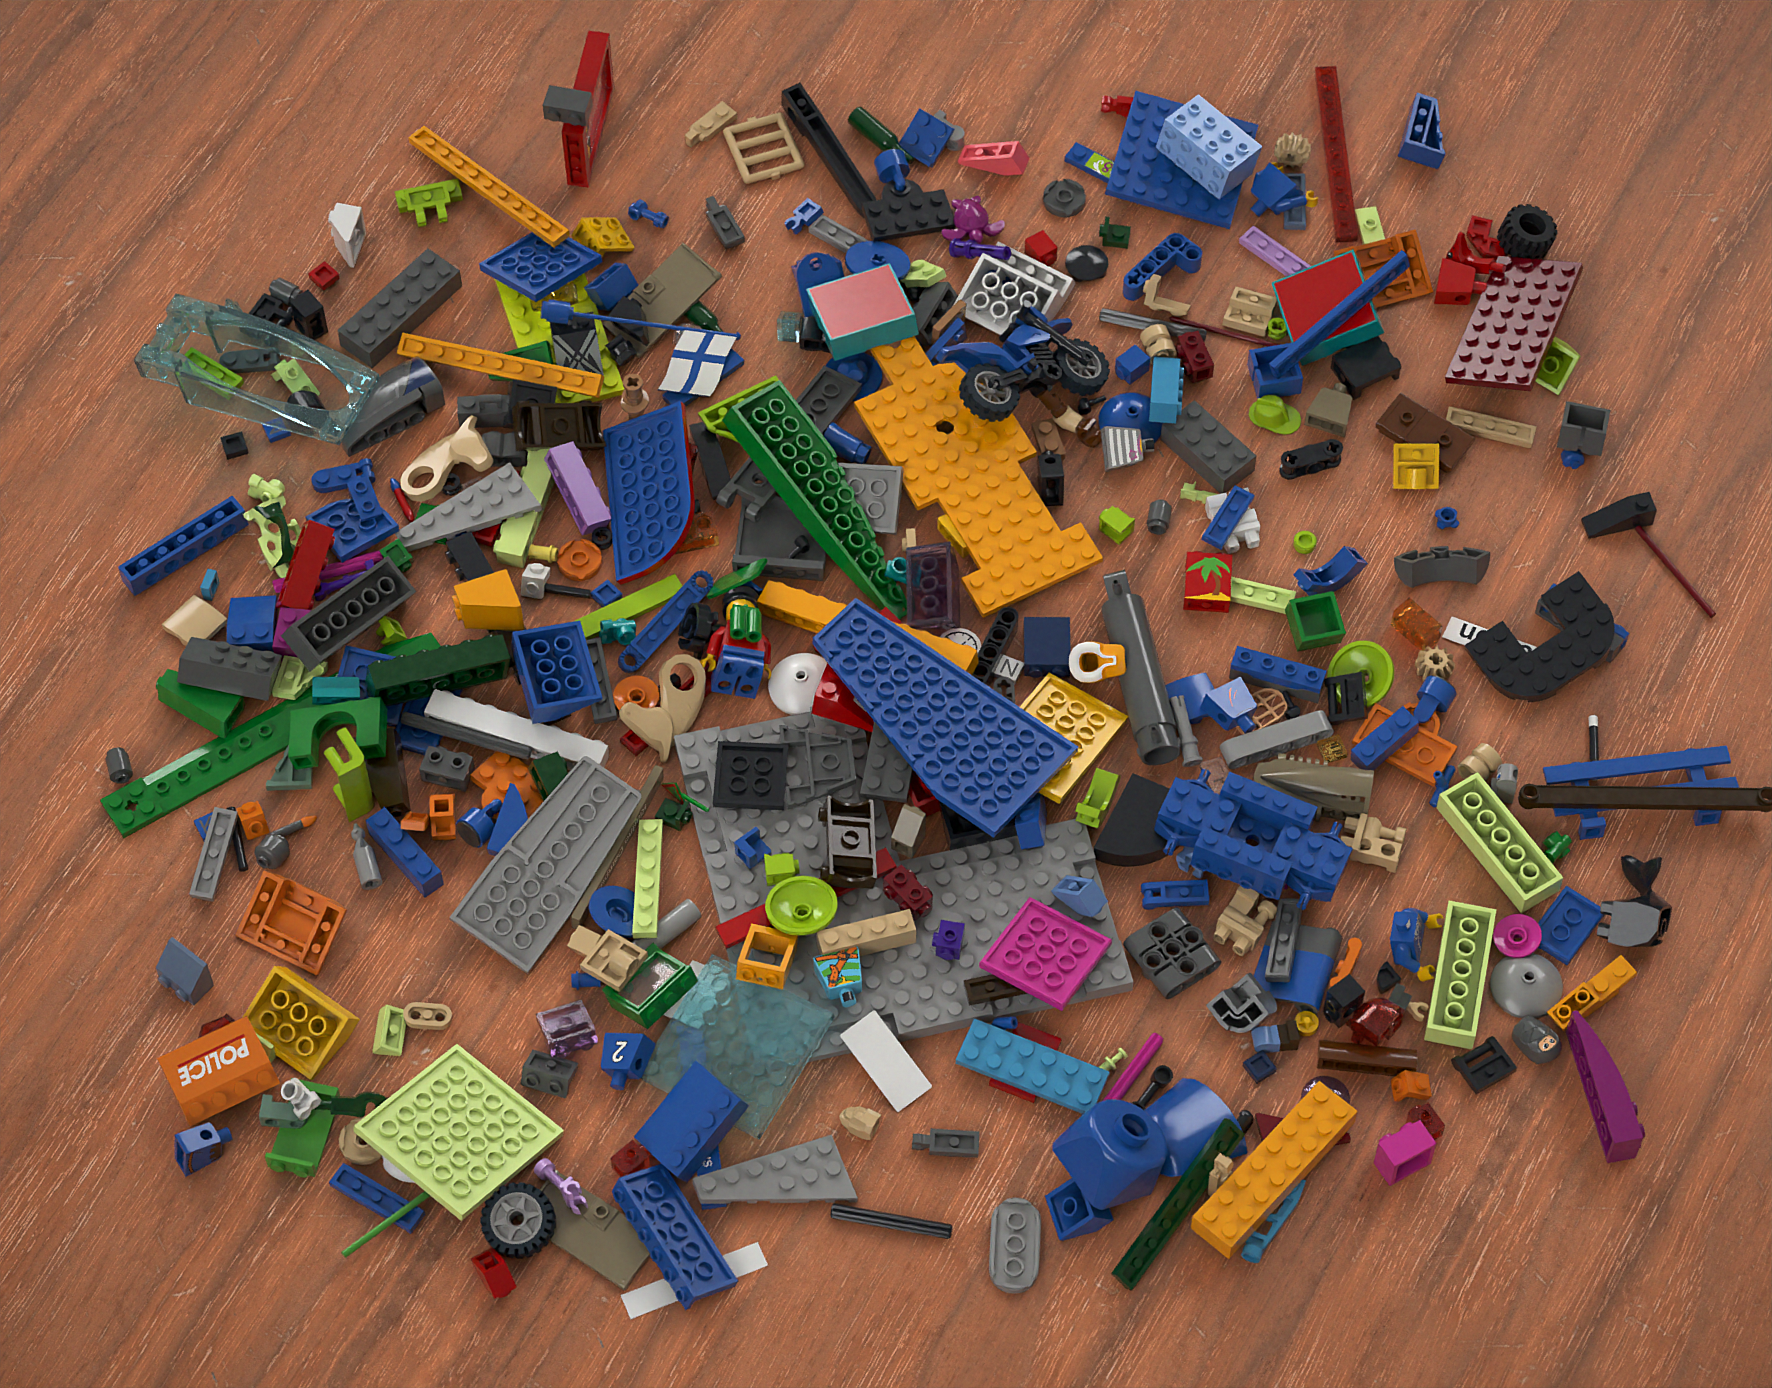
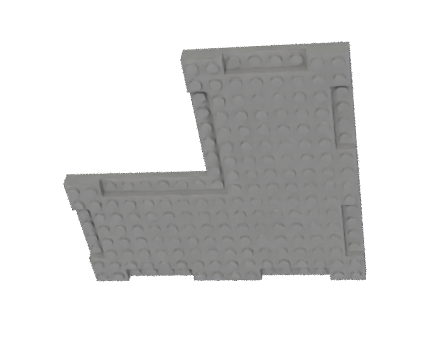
[674,707,1134,1074]

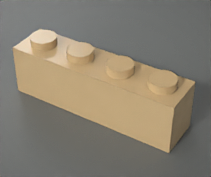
[816,909,916,957]

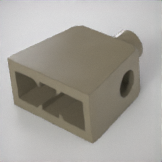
[1304,383,1352,438]

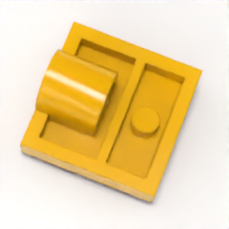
[1393,443,1439,489]

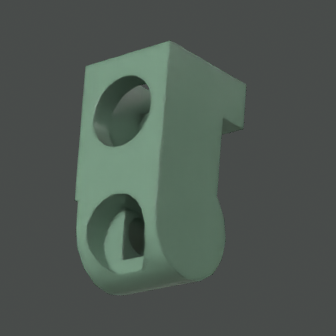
[259,1094,308,1129]

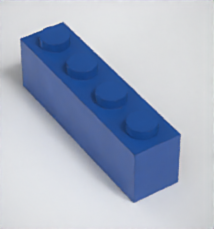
[366,807,444,898]

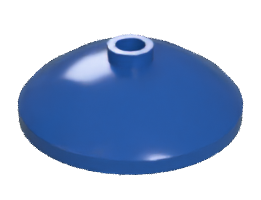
[1098,393,1164,443]

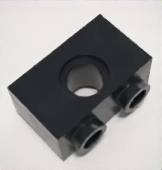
[1323,974,1365,1028]

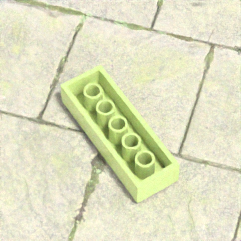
[1436,772,1563,914]
[1424,901,1496,1050]

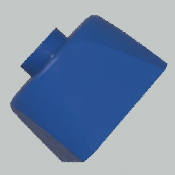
[1052,1099,1168,1210]

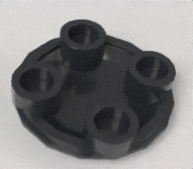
[1065,245,1108,282]

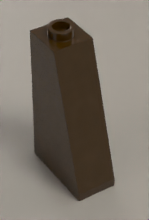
[353,727,411,817]

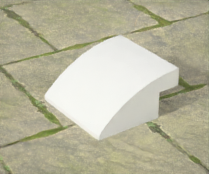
[952,242,1076,335]

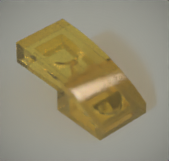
[530,281,579,312]

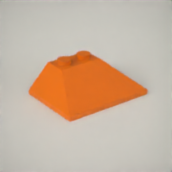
[1333,229,1433,308]
[235,870,347,975]

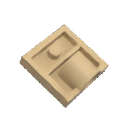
[580,929,648,992]

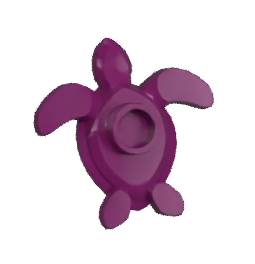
[942,196,1005,244]

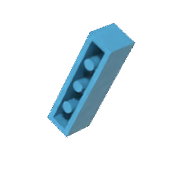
[1149,357,1184,424]

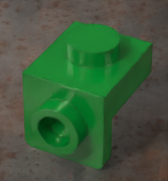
[379,538,414,573]

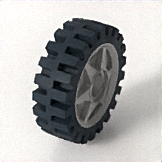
[480,1182,556,1259]

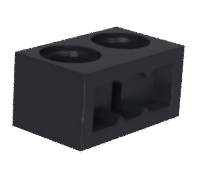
[290,290,328,343]

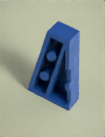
[1398,93,1445,169]

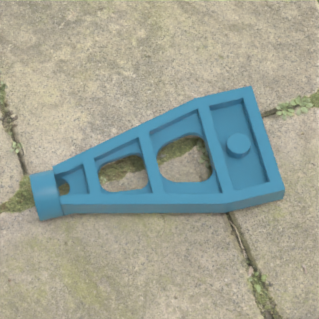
[1241,1179,1306,1263]

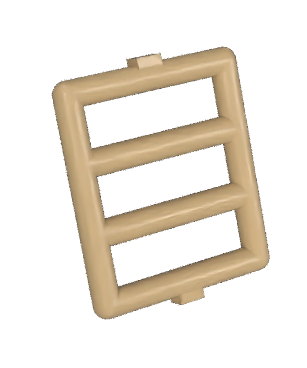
[723,113,805,184]

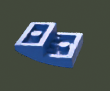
[1166,673,1214,725]

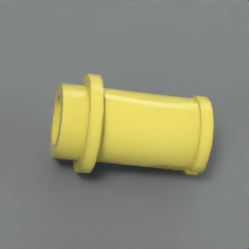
[528,544,559,563]

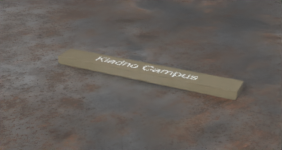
[571,765,664,929]

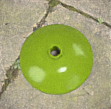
[1327,641,1394,708]
[765,876,838,936]

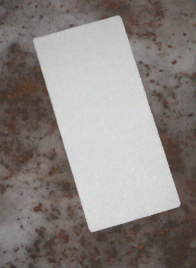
[840,1010,932,1112]

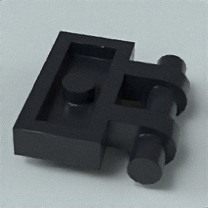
[240,293,293,344]

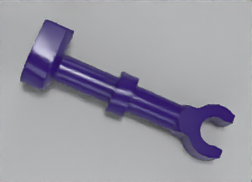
[314,559,374,601]

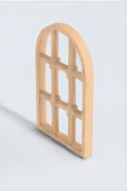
[1236,688,1288,735]

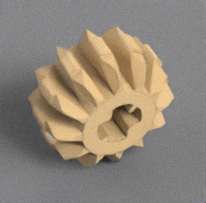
[1274,132,1311,168]
[1415,645,1455,682]

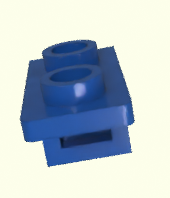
[347,476,383,522]

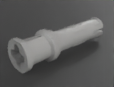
[1169,695,1203,767]

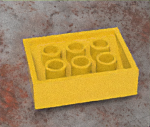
[243,966,360,1080]

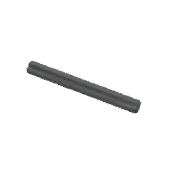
[1099,308,1207,341]

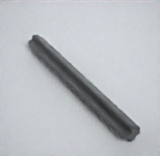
[401,712,532,760]

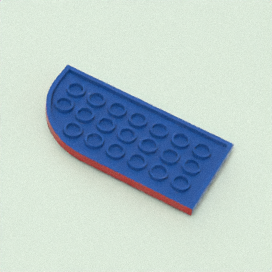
[603,401,695,585]

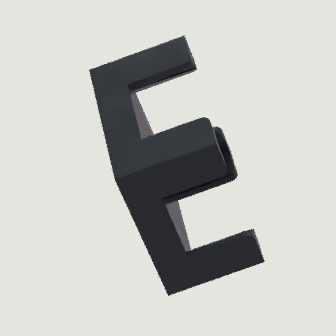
[503,379,557,429]

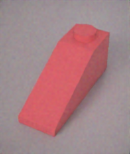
[958,141,1030,176]

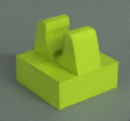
[376,616,407,646]

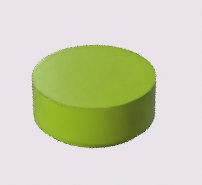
[1293,531,1317,554]

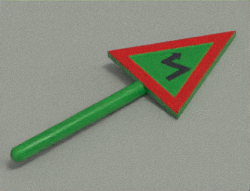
[661,782,709,812]

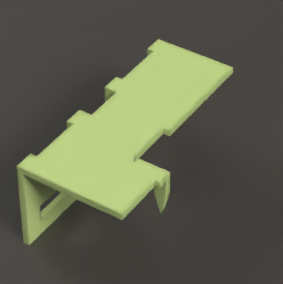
[1180,481,1217,504]

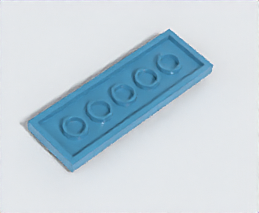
[955,1018,1110,1114]

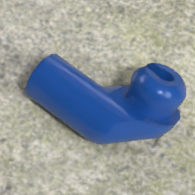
[991,1017,1018,1031]

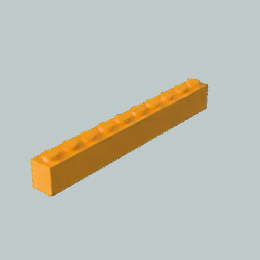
[757,580,979,675]

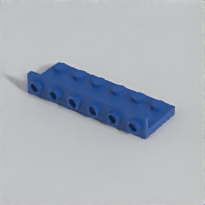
[612,1163,738,1310]

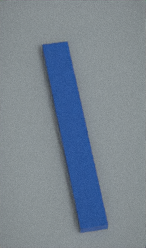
[1269,250,1410,379]

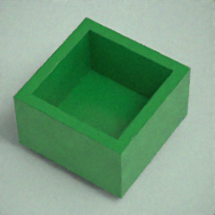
[1285,591,1346,652]

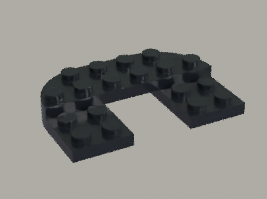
[1464,571,1615,702]

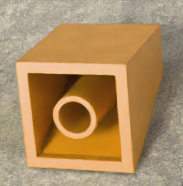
[451,569,525,631]

